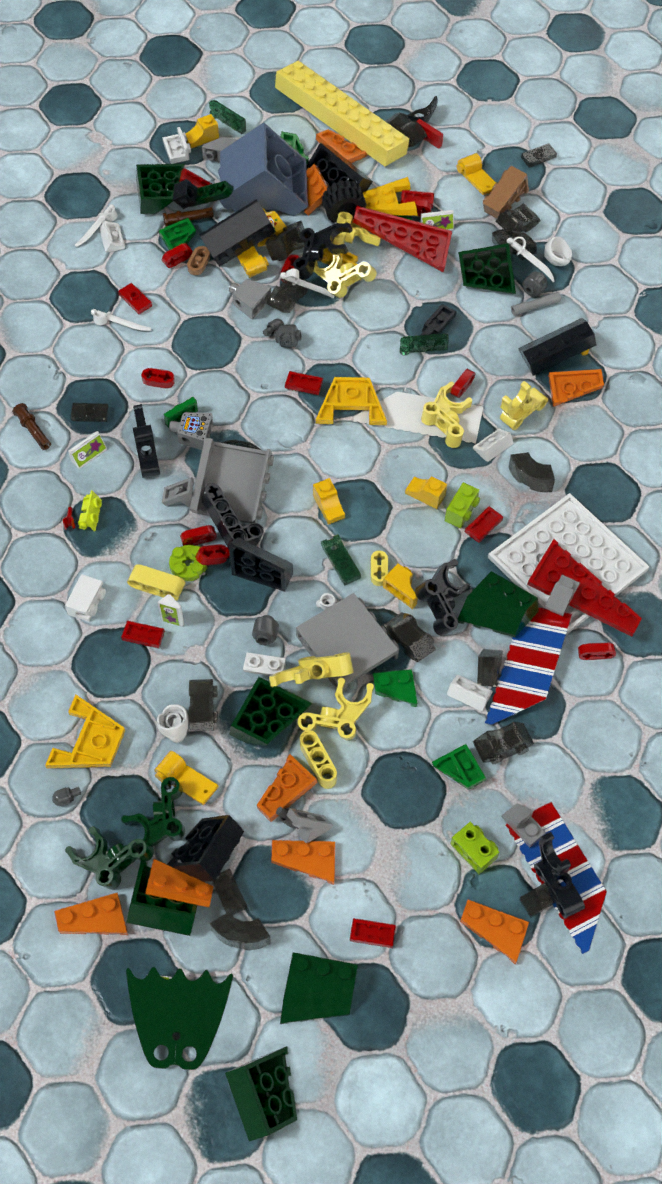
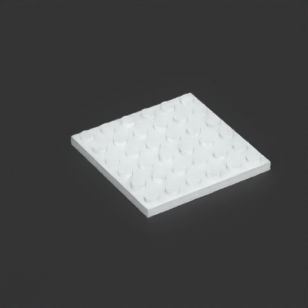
[488,493,649,634]

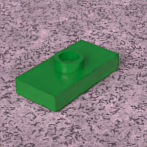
[164,397,198,428]

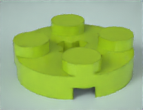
[169,545,207,581]

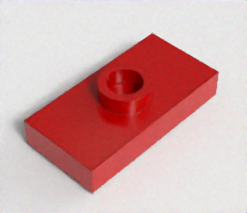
[415,119,443,149]
[179,168,212,188]
[401,190,434,209]
[118,282,152,314]
[285,371,323,395]
[465,506,503,543]
[121,621,165,648]
[350,918,396,948]

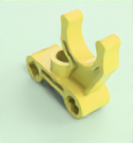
[333,212,381,246]
[313,254,377,298]
[500,381,548,430]
[421,382,473,448]
[269,652,354,687]
[298,678,374,740]

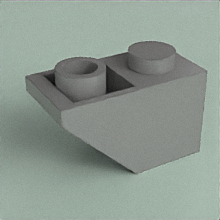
[202,137,237,162]

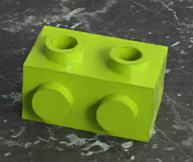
[445,482,480,529]
[450,822,499,874]

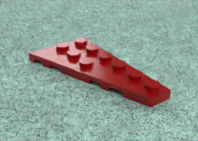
[353,206,452,272]
[527,539,642,637]

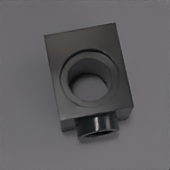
[173,179,197,209]

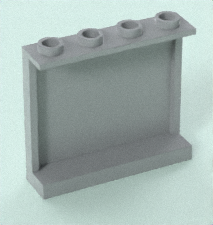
[190,437,274,523]
[296,593,399,692]

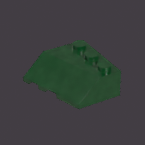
[136,164,185,214]
[458,243,516,294]
[457,571,539,637]
[229,676,312,746]
[126,861,197,936]
[280,952,358,1025]
[225,1046,297,1142]

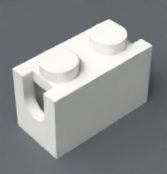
[65,574,106,622]

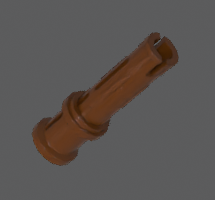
[163,207,213,227]
[12,403,51,450]

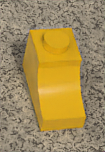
[185,114,219,149]
[405,476,447,509]
[313,478,345,525]
[383,563,418,609]

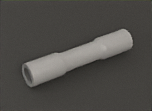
[511,292,561,316]

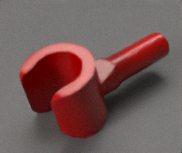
[62,507,76,530]

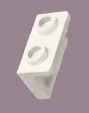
[163,127,191,164]
[243,652,286,676]

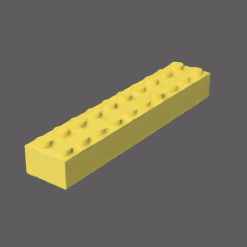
[275,60,409,167]

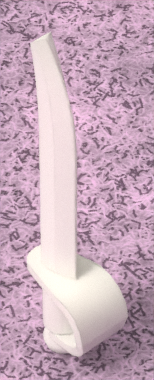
[75,204,117,247]
[507,237,554,282]
[280,269,335,298]
[91,309,151,331]

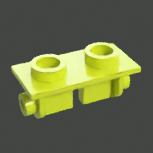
[78,490,102,531]

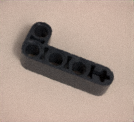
[201,483,264,549]

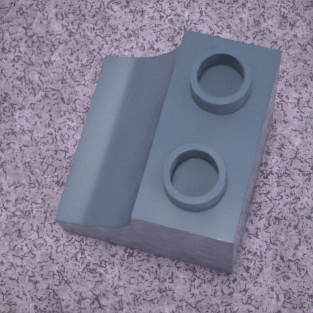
[218,122,308,216]

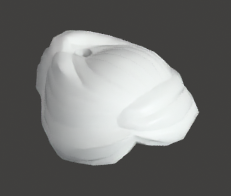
[544,236,572,267]
[157,704,189,743]

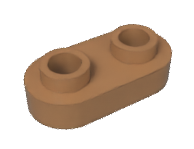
[187,246,210,275]

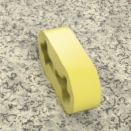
[371,550,388,586]

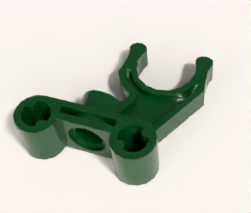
[121,777,186,853]
[65,826,154,890]

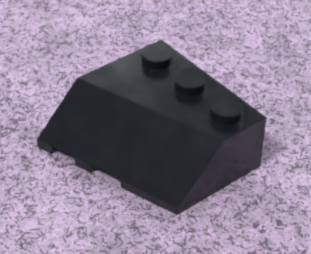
[229,537,293,592]
[164,815,244,882]

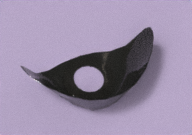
[399,96,438,123]

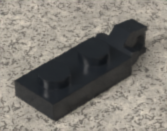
[420,304,457,344]

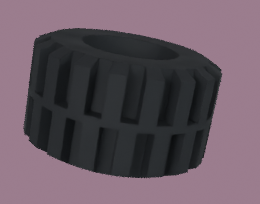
[322,180,367,223]

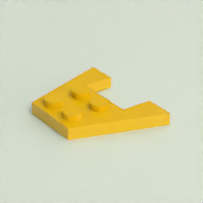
[363,177,417,216]
[316,377,387,425]
[45,694,125,768]

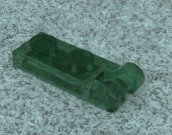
[209,100,246,134]
[399,333,449,356]
[321,534,361,586]

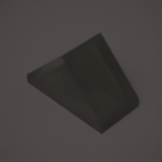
[477,649,503,687]

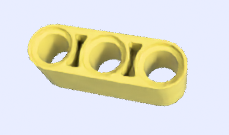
[127,564,185,601]
[300,730,337,789]

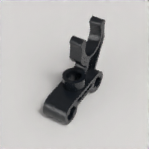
[293,223,353,279]
[133,404,160,478]
[415,559,471,636]
[534,832,585,919]

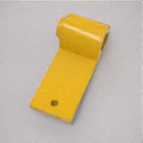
[456,153,496,195]
[237,246,269,278]
[154,750,219,806]

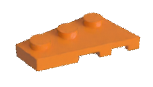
[316,129,368,163]
[304,164,328,216]
[548,369,604,407]
[257,754,317,822]
[271,840,335,885]
[145,859,214,907]
[54,893,128,935]
[460,900,529,965]

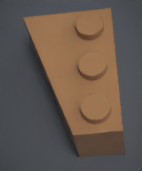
[483,166,529,220]

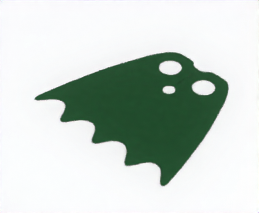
[126,967,233,1070]

